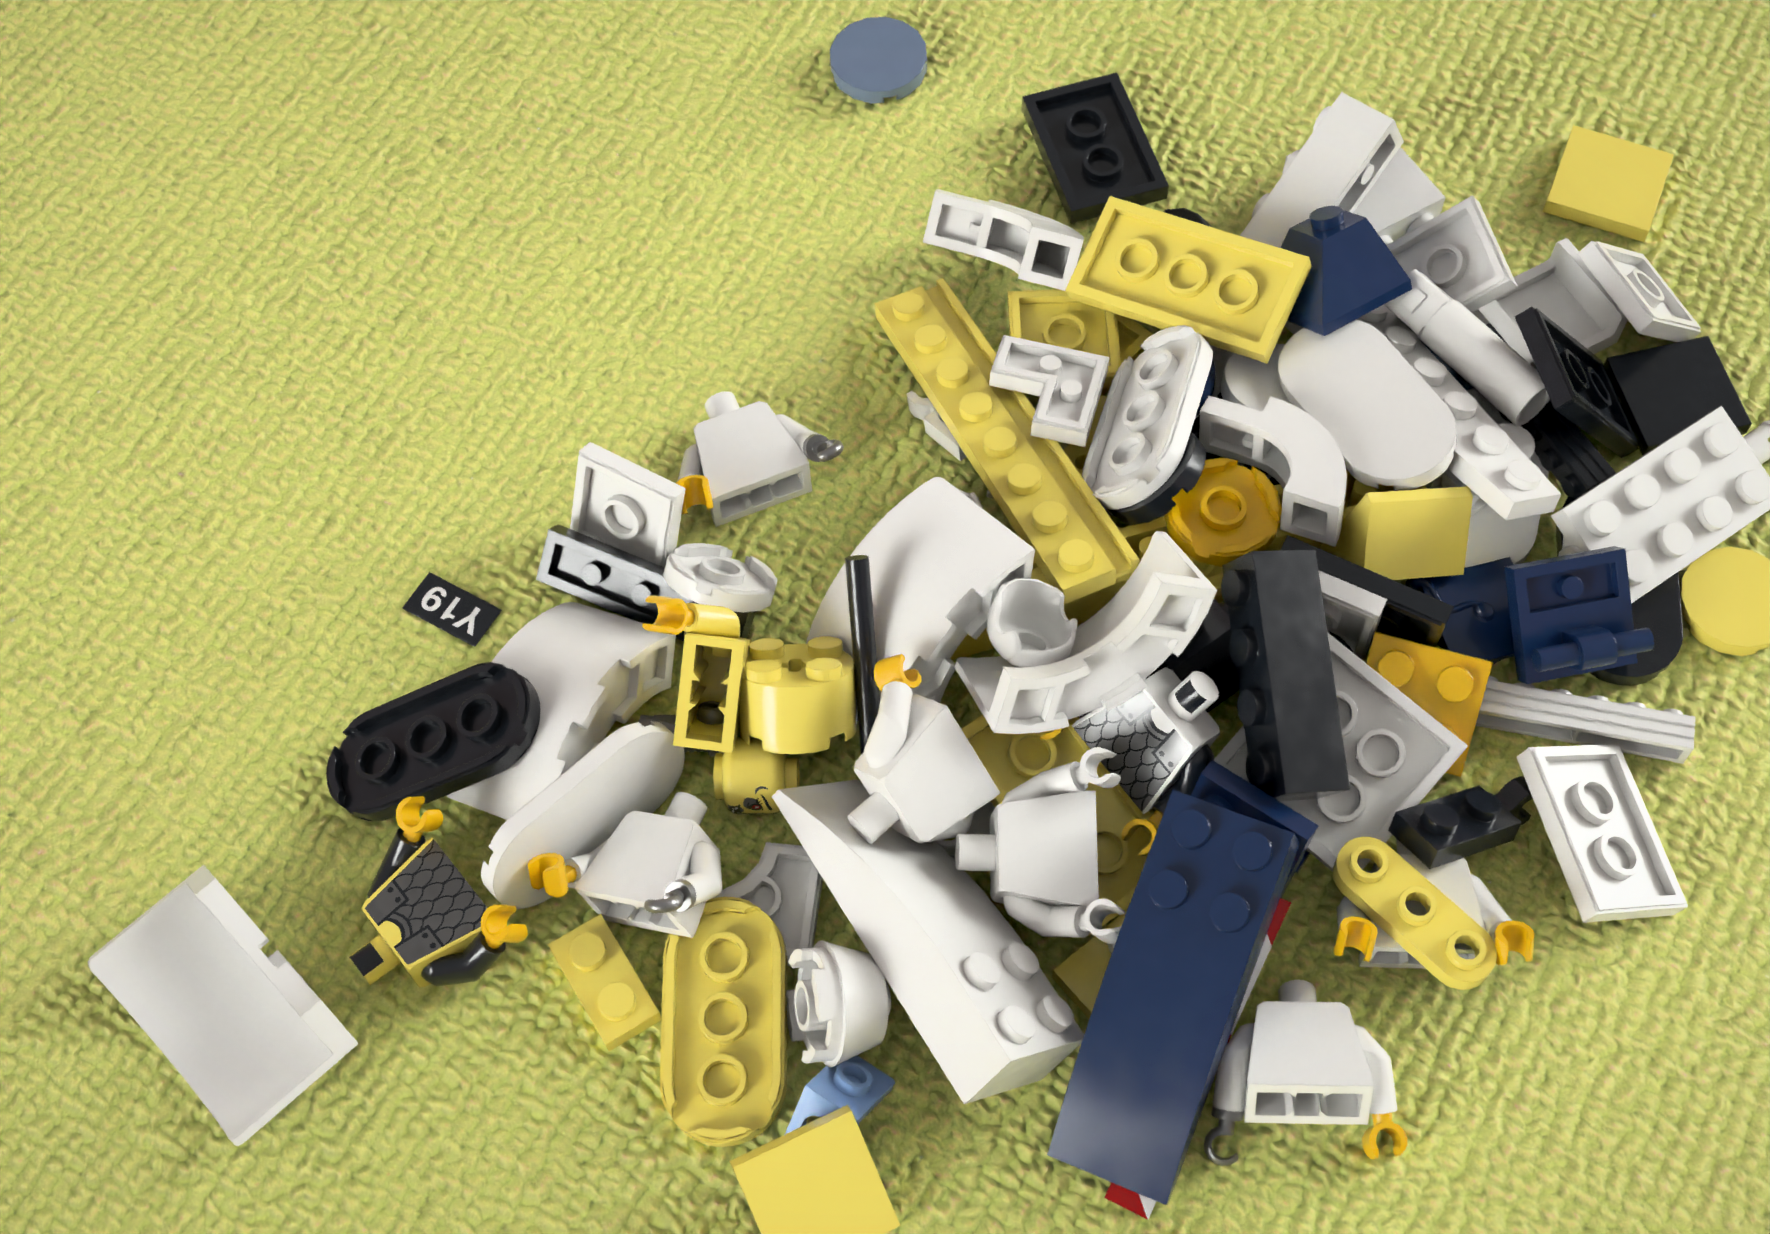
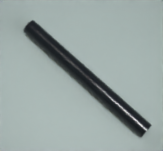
[845,555,880,755]

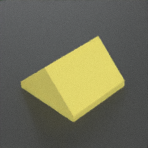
[1319,486,1473,580]

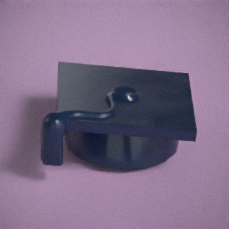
[1405,557,1514,665]

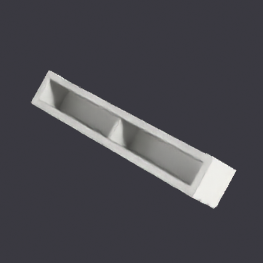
[1475,676,1695,764]

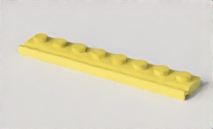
[874,278,1140,605]

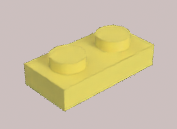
[547,914,661,1051]

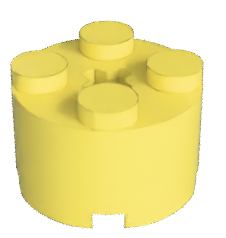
[739,636,857,754]

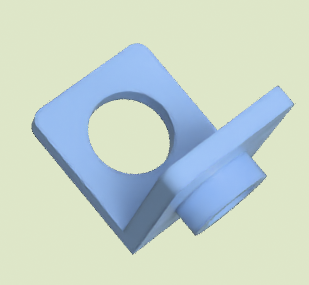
[785,1056,895,1134]

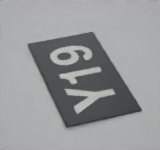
[402,572,502,647]

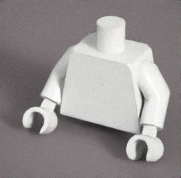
[955,747,1125,944]

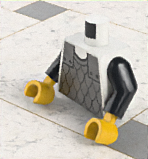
[1040,667,1220,856]

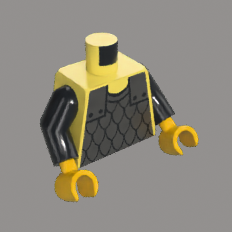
[349,796,528,987]

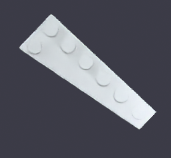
[1285,305,1561,520]

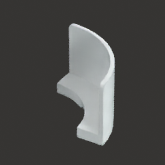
[806,477,1035,721]
[955,531,1217,734]
[446,602,676,820]
[88,865,359,1146]

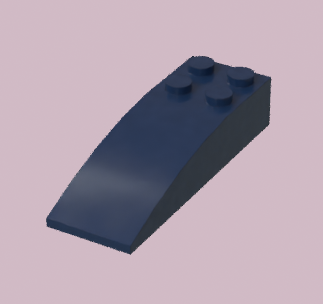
[1047,790,1300,1205]

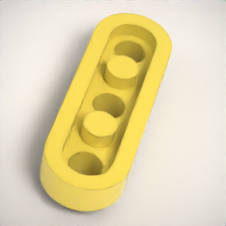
[1333,837,1497,990]

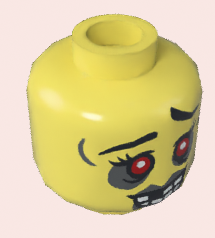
[713,738,800,814]

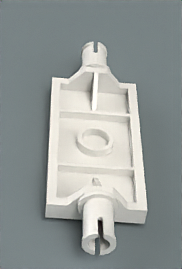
[1551,406,1770,604]

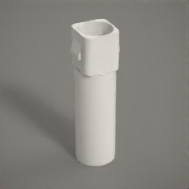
[1384,269,1550,426]

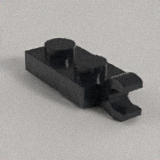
[1388,776,1533,869]

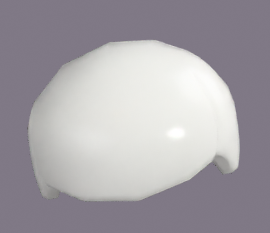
[987,578,1078,668]

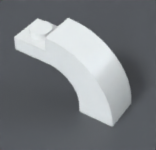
[923,189,1084,291]
[1199,396,1347,547]

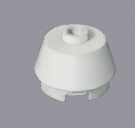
[786,941,891,1067]

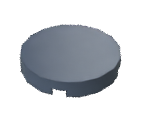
[830,17,927,103]

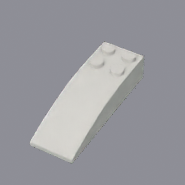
[772,779,1084,1104]

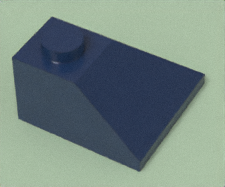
[1281,206,1412,336]

